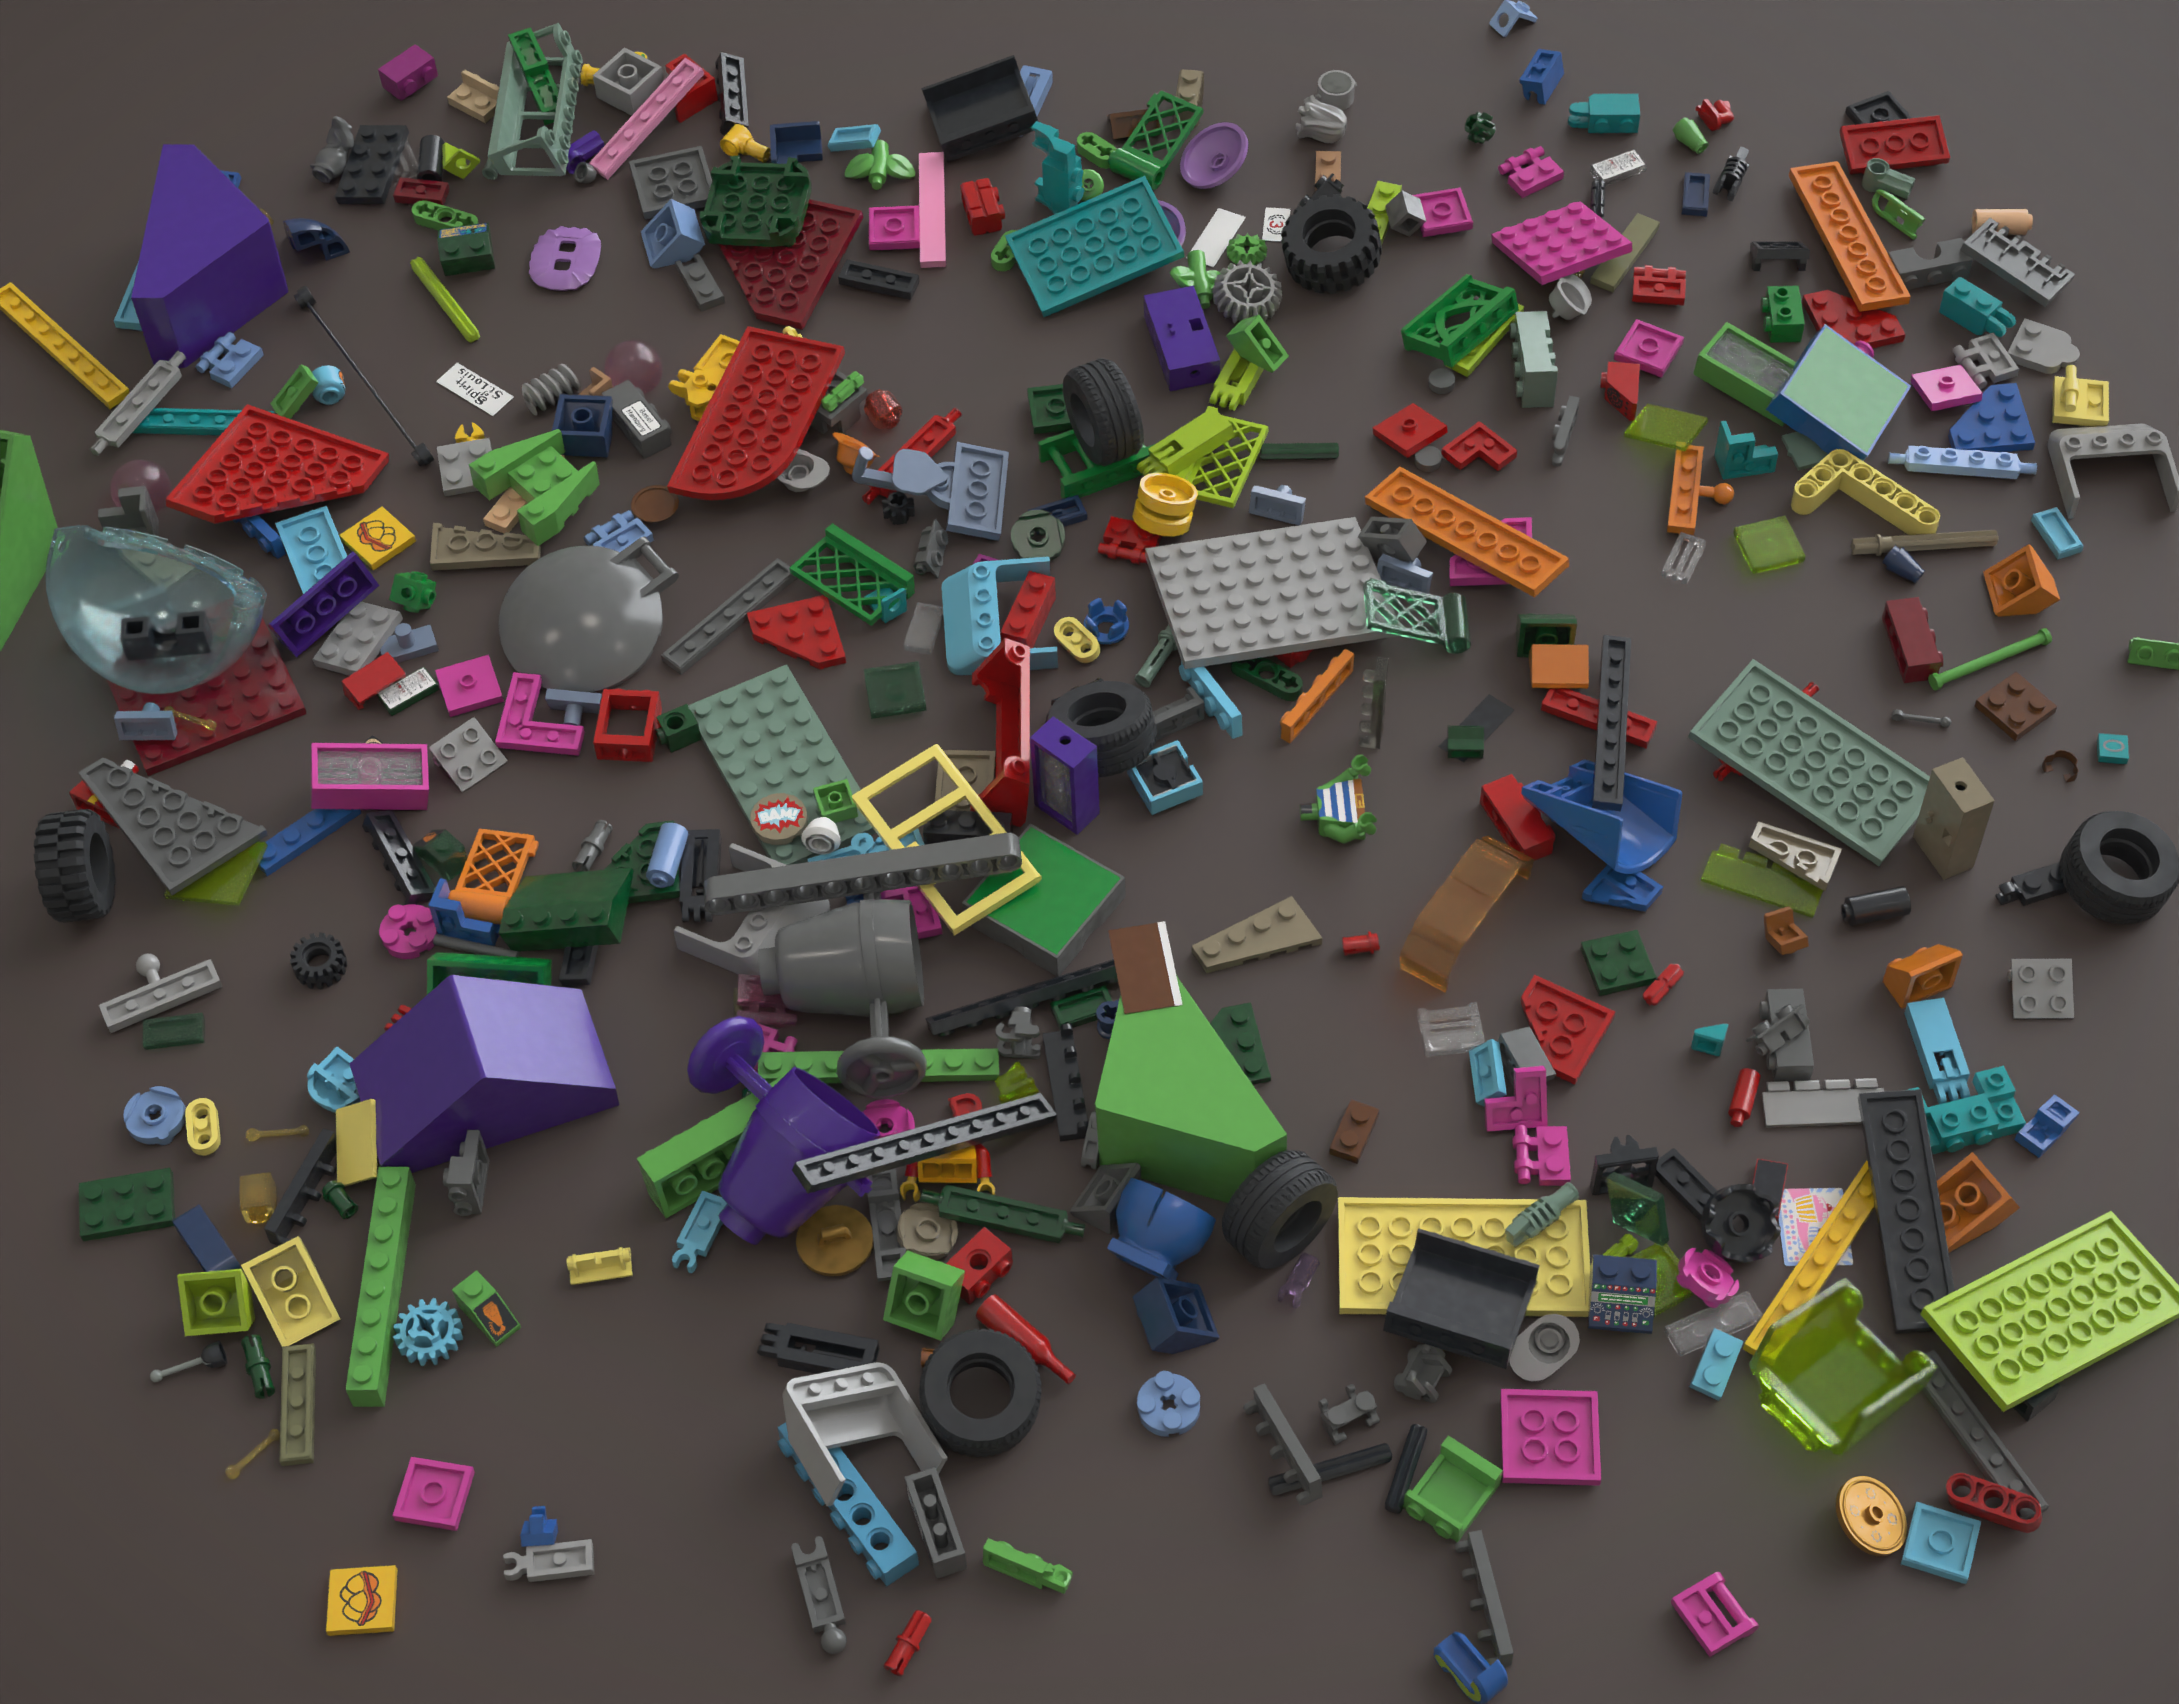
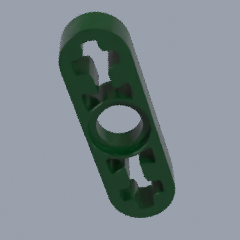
[1231,657,1303,701]

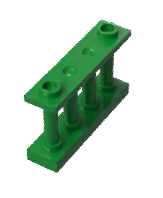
[1038,430,1155,499]

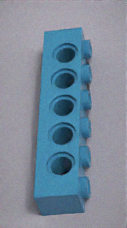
[777,1422,919,1587]

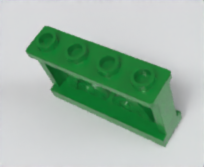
[1401,274,1519,368]

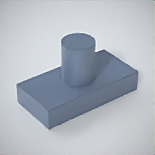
[1249,485,1306,525]
[1377,554,1433,600]
[380,623,439,663]
[545,688,602,726]
[114,702,178,740]

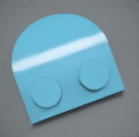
[307,1047,361,1113]

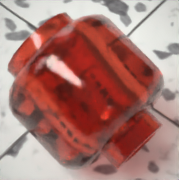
[864,389,903,429]

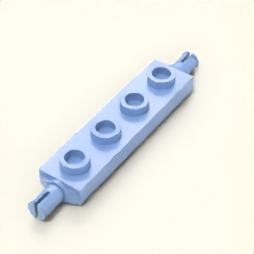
[1888,446,2037,479]

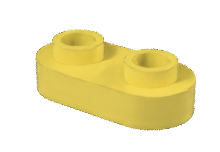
[1054,617,1100,663]
[185,1098,221,1156]

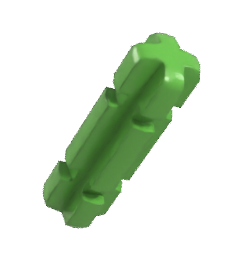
[821,371,864,412]

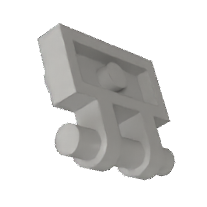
[1952,333,2019,389]

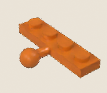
[1667,444,1734,535]

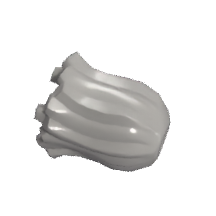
[1295,95,1347,143]

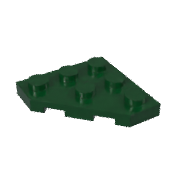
[604,820,680,904]
[1210,1002,1271,1085]

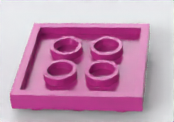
[1500,1389,1601,1486]

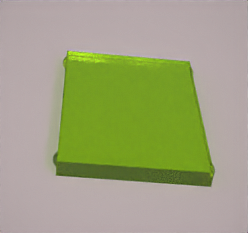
[1624,403,1708,451]

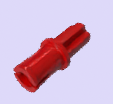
[883,1610,931,1677]

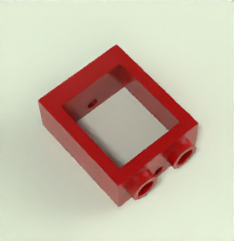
[593,688,662,762]

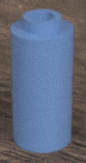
[646,823,688,888]

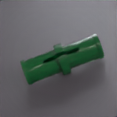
[241,1334,275,1399]

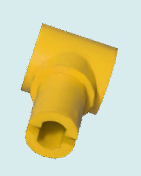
[720,124,771,163]

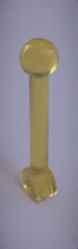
[164,706,217,731]
[246,1125,309,1141]
[225,1429,280,1479]

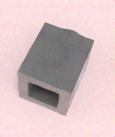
[1385,191,1426,237]

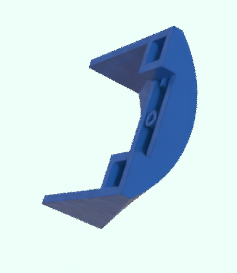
[1521,760,1683,874]

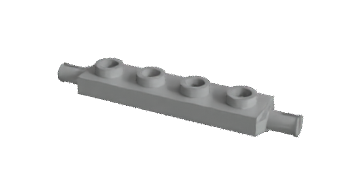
[90,351,186,456]

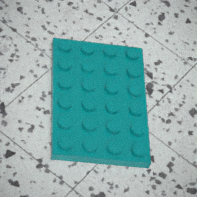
[1005,176,1185,317]

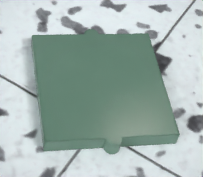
[1781,432,1828,471]

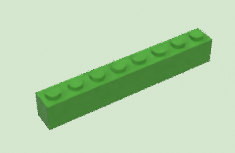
[346,1167,416,1407]

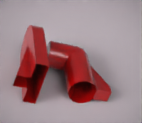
[1695,99,1734,131]

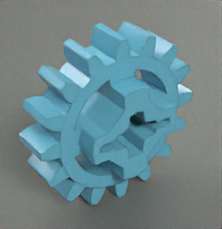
[393,1298,463,1366]

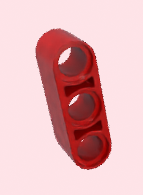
[1946,1473,2042,1533]

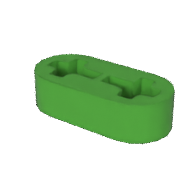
[1077,132,1117,169]
[991,230,1017,271]

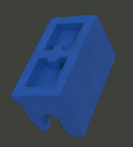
[1519,49,1564,105]

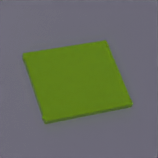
[163,841,268,906]

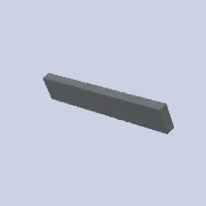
[661,558,797,675]
[1906,1350,2049,1520]

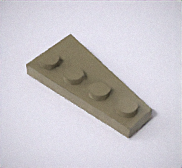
[1192,896,1323,973]

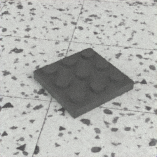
[629,146,712,220]

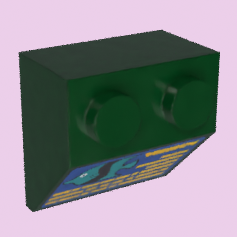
[437,222,495,276]

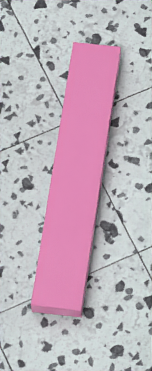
[588,58,705,180]
[919,152,946,268]

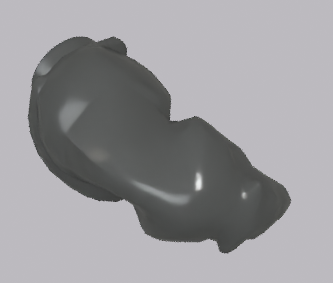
[310,116,354,183]

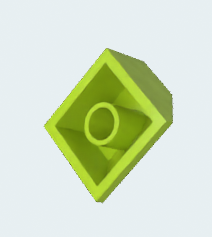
[177,1269,255,1336]

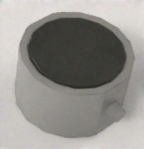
[1315,70,1357,110]

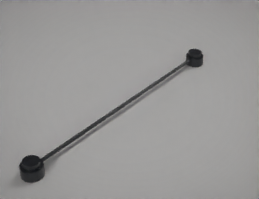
[294,286,435,466]

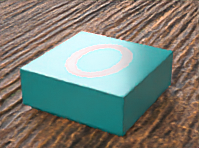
[2097,733,2129,764]

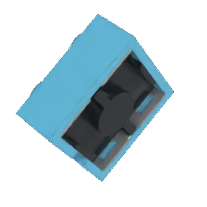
[1127,740,1203,815]

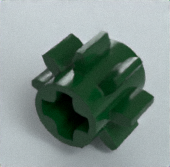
[1465,111,1496,144]

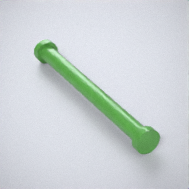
[1928,628,2052,690]

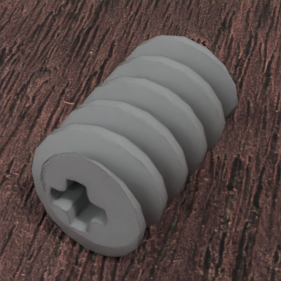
[521,364,581,415]

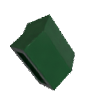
[1447,725,1484,758]

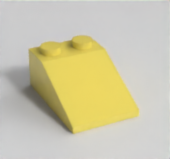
[241,1236,341,1347]

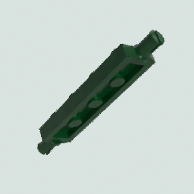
[920,1185,1086,1243]

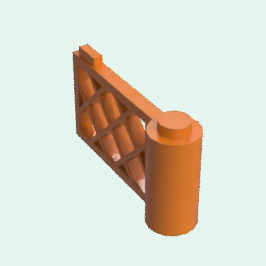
[448,829,539,925]

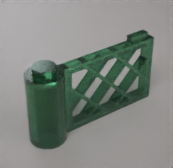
[1363,578,1471,654]

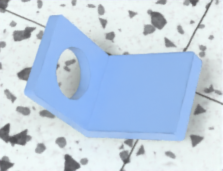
[1489,0,1538,37]

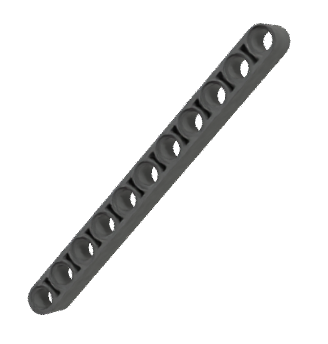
[704,833,1022,915]

